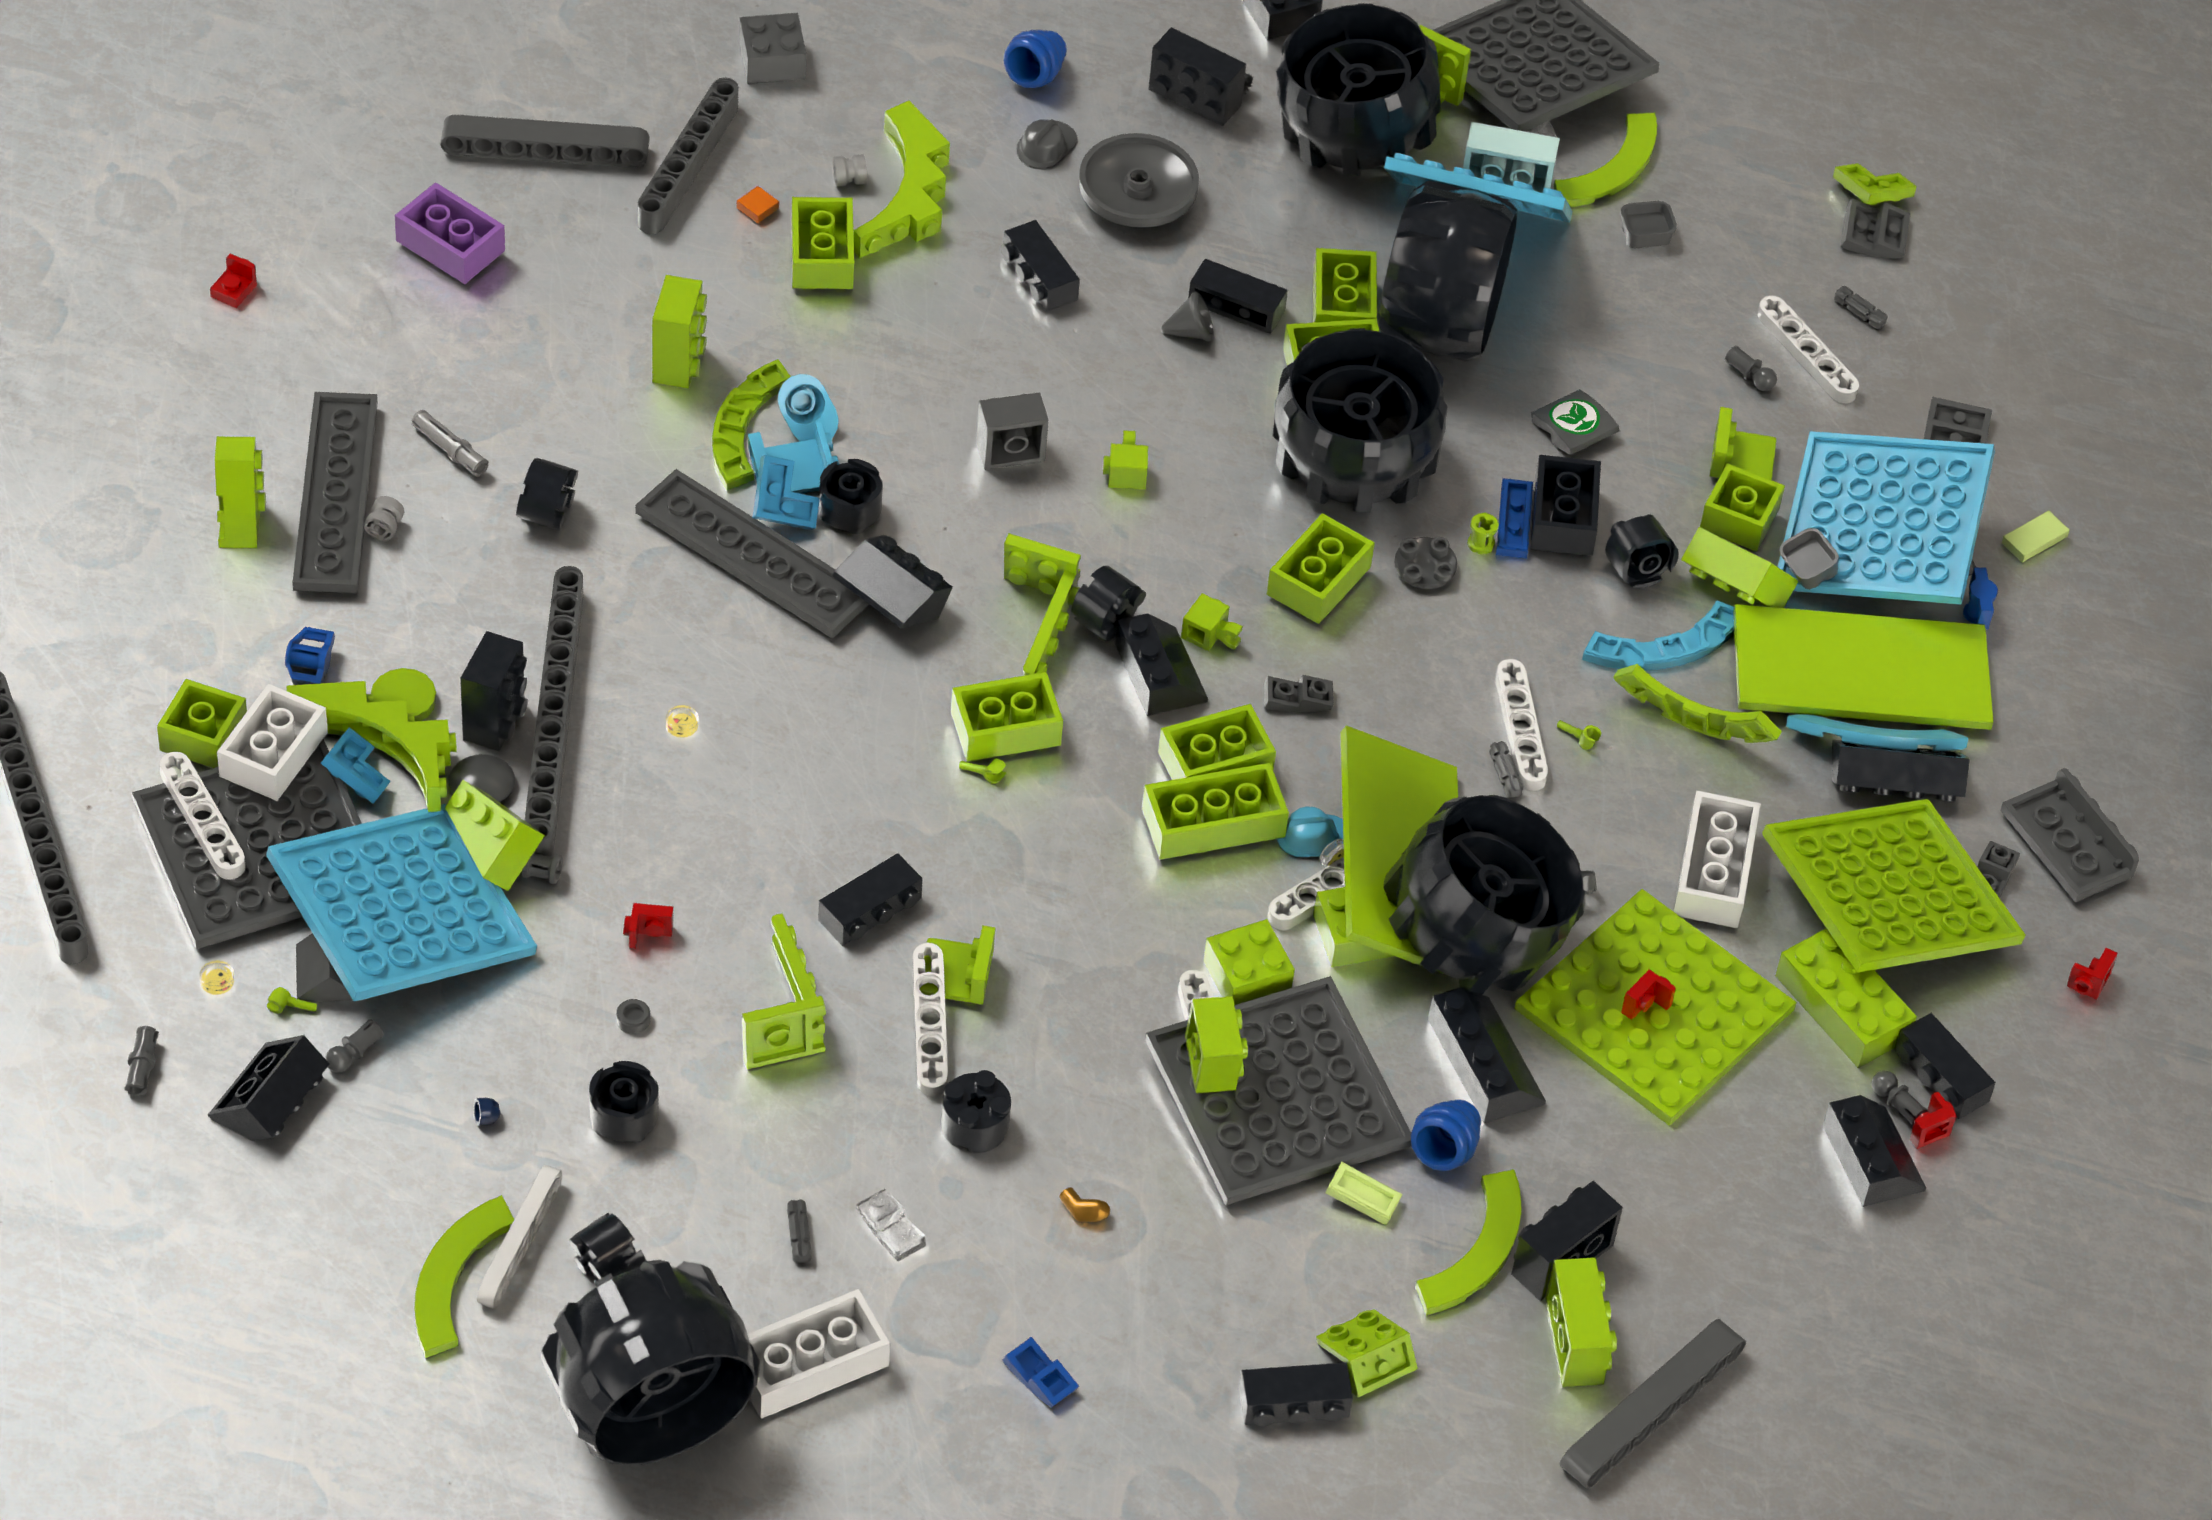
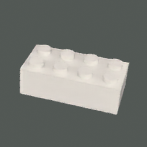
[1673,790,1761,928]
[748,1289,890,1419]

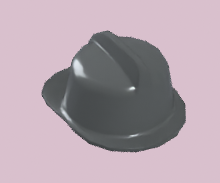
[1017,119,1077,169]

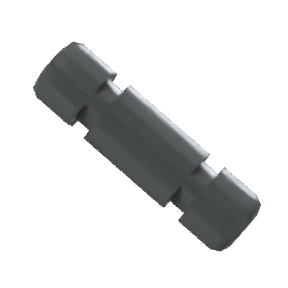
[1834,286,1888,330]
[1489,741,1524,798]
[787,1199,812,1264]

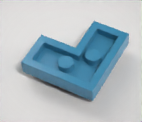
[752,455,820,530]
[321,727,391,804]

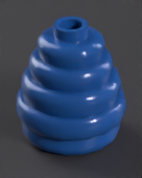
[1003,30,1067,88]
[1411,1099,1481,1171]

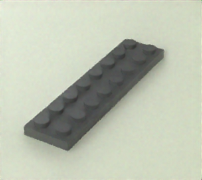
[292,392,378,593]
[635,469,869,639]

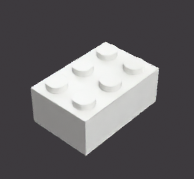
[217,684,328,801]

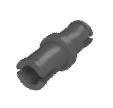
[125,1026,159,1096]

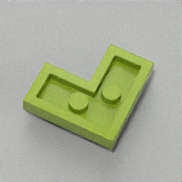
[1833,163,1917,205]

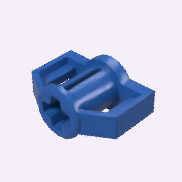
[1963,567,1998,629]
[285,627,335,685]

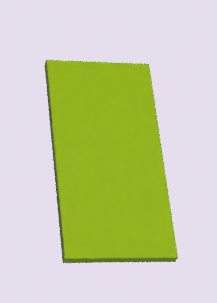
[1733,604,1994,730]
[1340,725,1458,974]

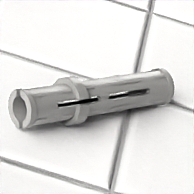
[411,410,489,477]

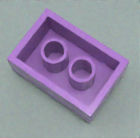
[395,182,505,284]

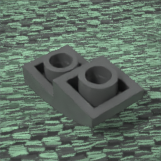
[1264,675,1333,712]
[1977,841,2020,898]

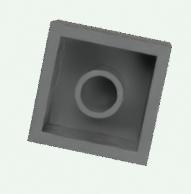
[739,13,806,84]
[976,392,1049,470]

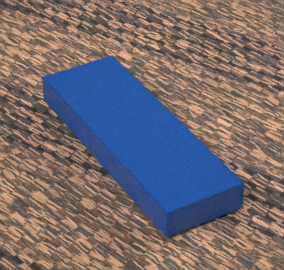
[1496,478,1533,559]

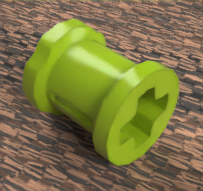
[1467,513,1499,554]

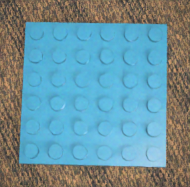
[1384,153,1573,223]
[1778,431,1995,605]
[266,803,537,1002]

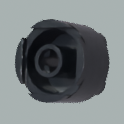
[516,458,578,531]
[819,459,883,534]
[1605,514,1679,589]
[1071,565,1146,641]
[589,1061,659,1143]
[941,1070,1011,1153]
[569,1212,646,1286]

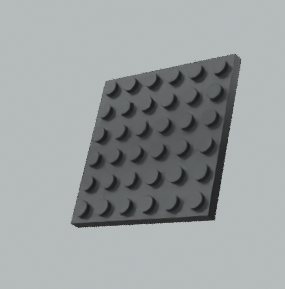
[1433,0,1659,132]
[132,739,362,950]
[1145,976,1412,1206]

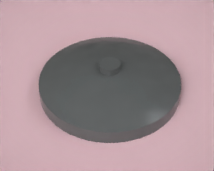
[1079,133,1199,227]

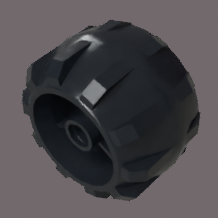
[1276,3,1441,176]
[1379,180,1518,361]
[1272,328,1448,512]
[1383,795,1586,994]
[541,1259,760,1465]

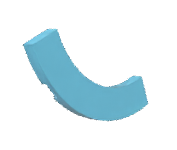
[1582,600,1734,671]
[1786,714,1968,751]

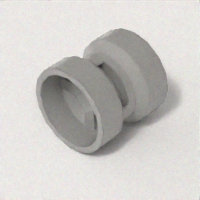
[833,154,867,186]
[364,496,405,541]

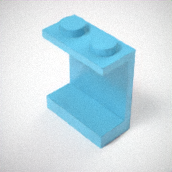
[748,421,839,494]

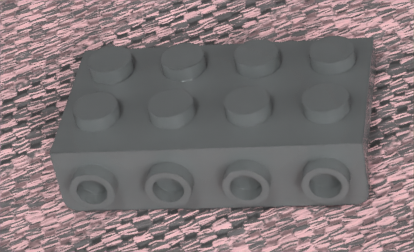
[2000,768,2139,903]

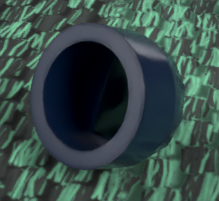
[474,1097,501,1126]

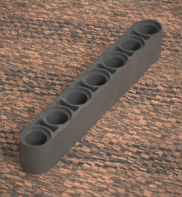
[638,77,739,234]
[440,115,650,167]
[1560,1318,1746,1489]

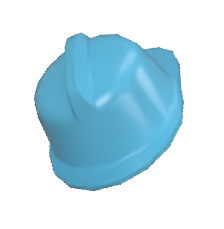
[777,374,839,441]
[1277,806,1344,857]

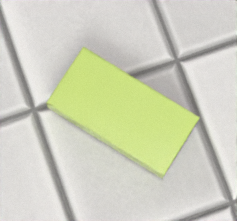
[2002,510,2070,563]
[1325,1162,1402,1225]

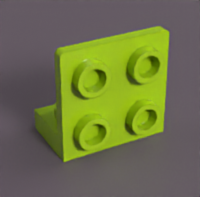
[1709,407,1777,480]
[919,925,996,1005]
[1316,1310,1418,1398]

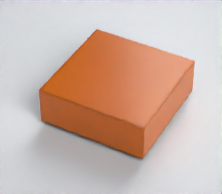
[736,186,779,223]

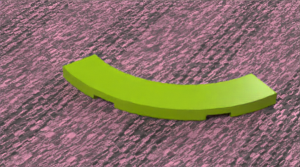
[1554,113,1657,207]
[712,359,791,491]
[1613,664,1782,743]
[1415,1169,1521,1316]
[414,1195,514,1358]

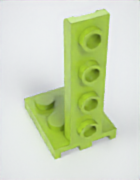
[1382,25,1471,168]
[1004,533,1081,675]
[742,913,826,1070]

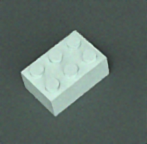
[1463,122,1560,193]

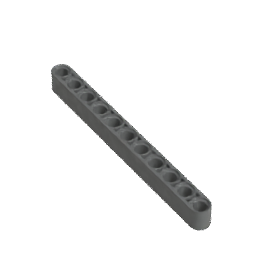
[524,566,583,856]
[0,672,89,964]

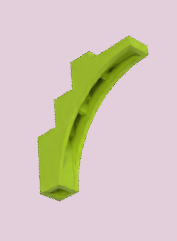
[854,100,950,258]
[286,681,457,812]

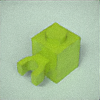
[1103,430,1148,490]
[1181,593,1243,651]

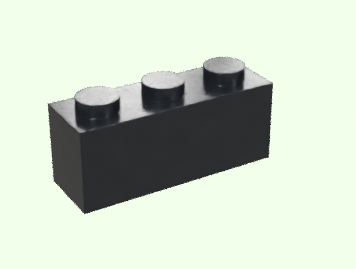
[1001,220,1080,312]
[1188,259,1288,334]
[818,853,923,946]
[1895,1013,1996,1119]
[1239,1362,1353,1426]

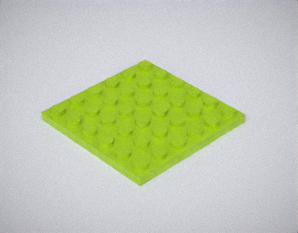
[1762,799,2026,973]
[1514,889,1797,1126]

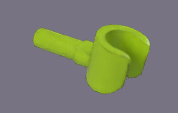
[1557,720,1601,750]
[959,759,1007,784]
[267,987,317,1014]

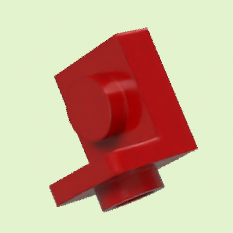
[210,253,257,308]
[623,903,673,949]
[2067,948,2118,1000]
[1621,969,1676,1020]
[1909,1092,1956,1149]

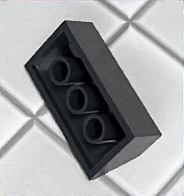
[1832,739,1970,802]
[1428,987,1546,1123]

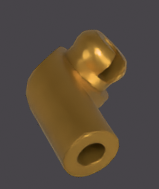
[1059,1187,1110,1222]

